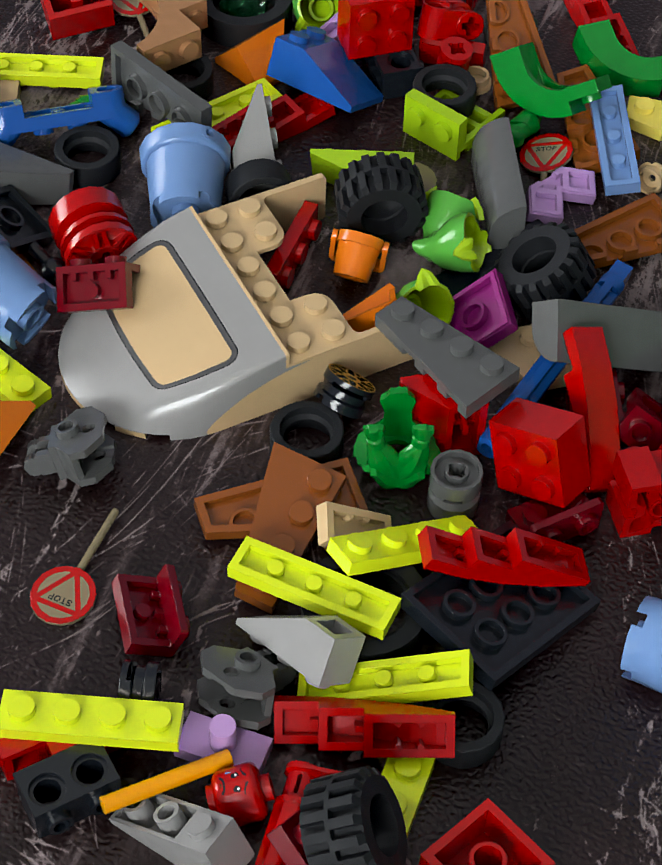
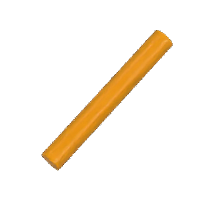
[99,749,234,815]

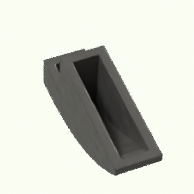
[0,142,74,205]

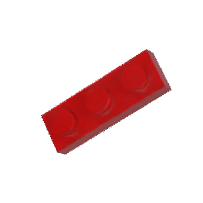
[267,200,322,290]

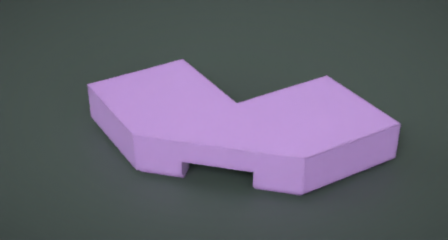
[525,166,596,225]

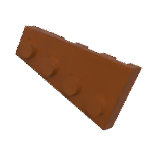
[486,0,556,111]
[556,64,640,174]
[574,192,662,269]
[234,442,346,614]
[194,457,369,540]

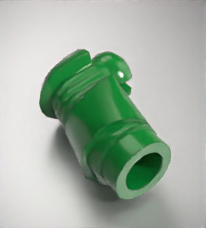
[510,110,542,149]

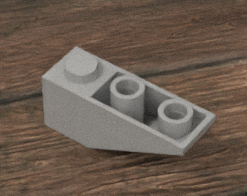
[230,84,282,198]
[235,615,366,689]
[109,793,255,865]

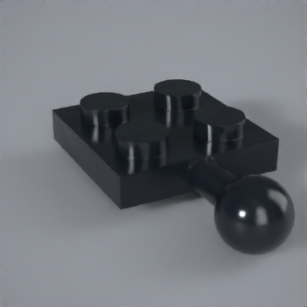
[0,185,65,286]

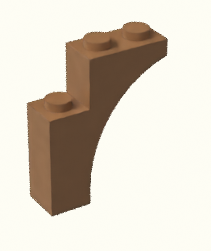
[136,0,208,72]

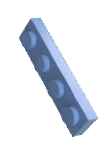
[589,85,641,196]

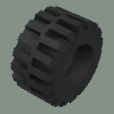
[334,152,429,246]
[494,222,597,321]
[299,766,407,865]

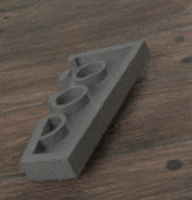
[111,40,212,135]
[375,296,520,419]

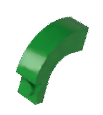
[572,20,662,98]
[490,42,612,118]

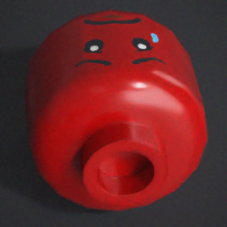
[205,762,276,827]

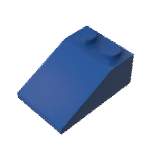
[266,26,384,113]

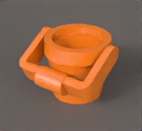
[329,228,390,283]

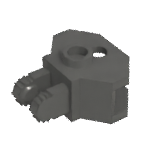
[24,406,117,487]
[196,645,297,730]

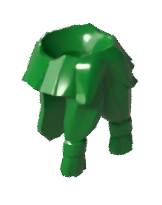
[353,386,441,489]

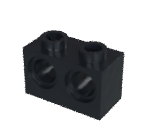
[363,41,425,100]
[13,744,122,839]

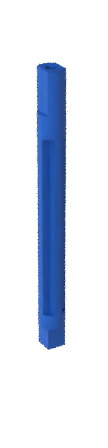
[476,259,633,459]

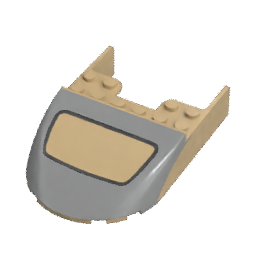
[58,173,413,440]

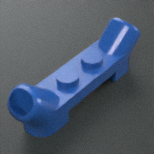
[0,85,140,147]

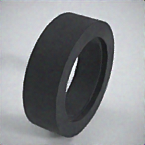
[201,0,292,47]
[301,556,426,662]

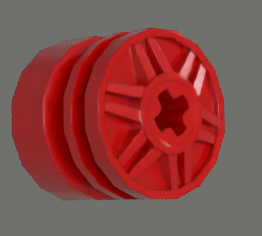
[48,186,138,266]

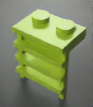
[403,88,505,161]

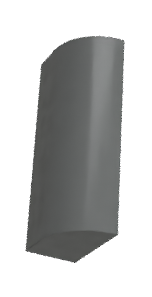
[471,117,527,249]
[532,299,662,373]

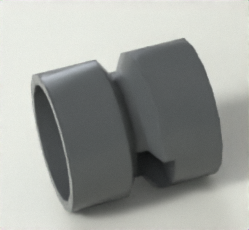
[427,449,484,520]

